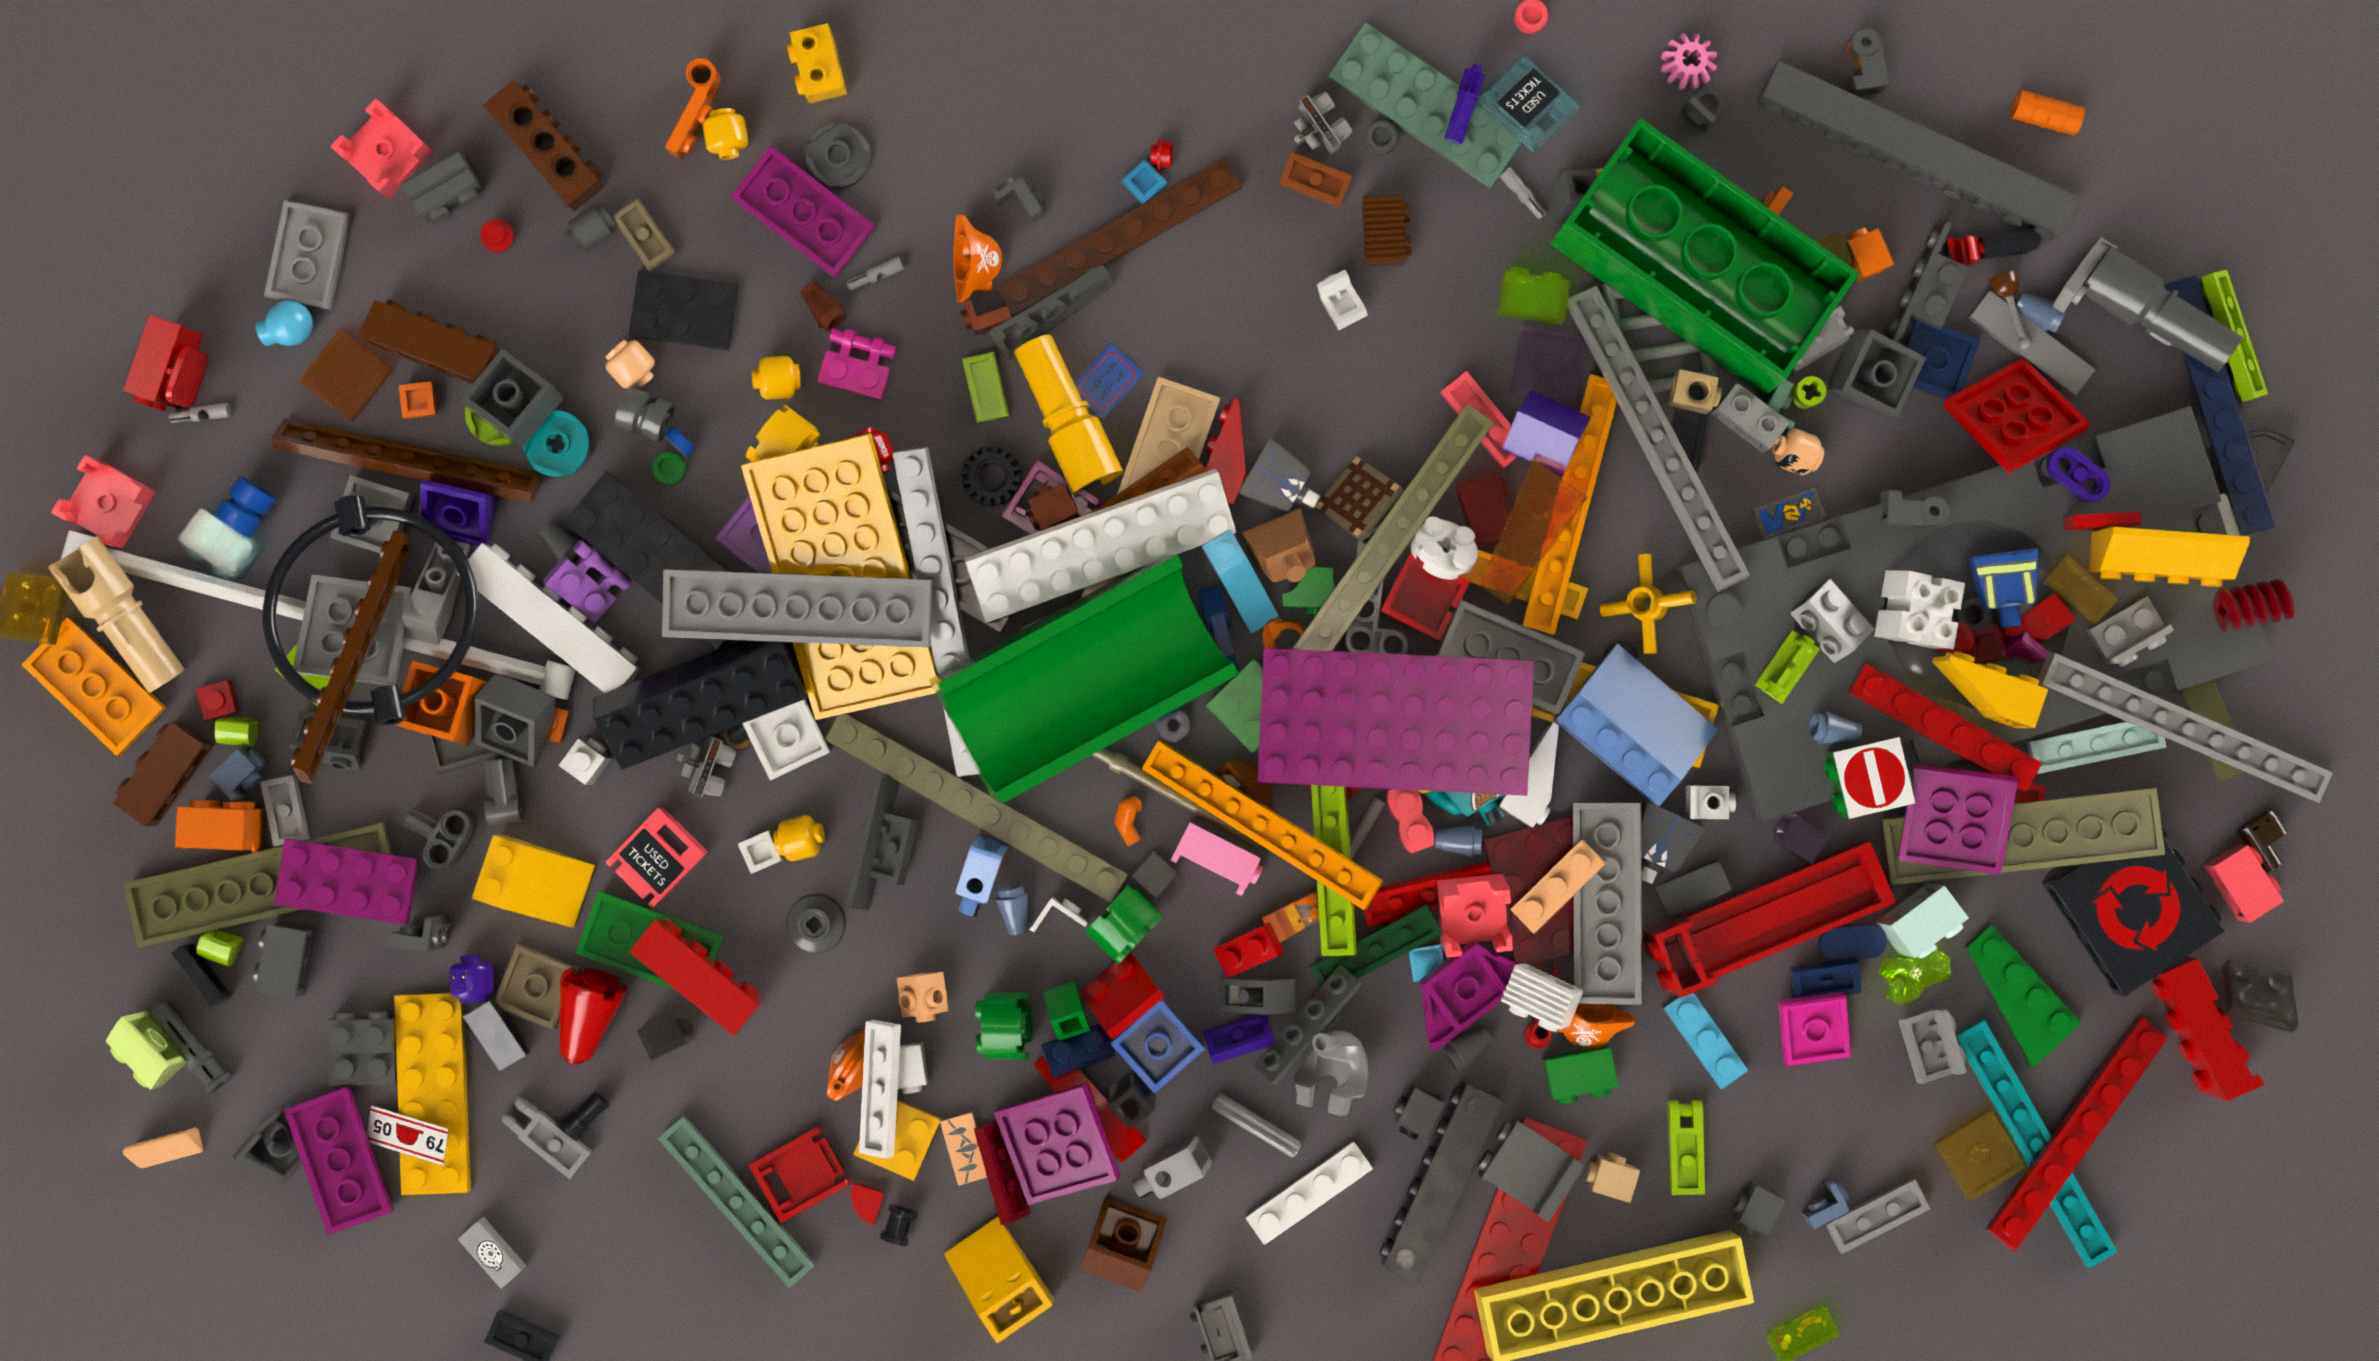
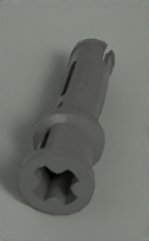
[150,1002,233,1095]

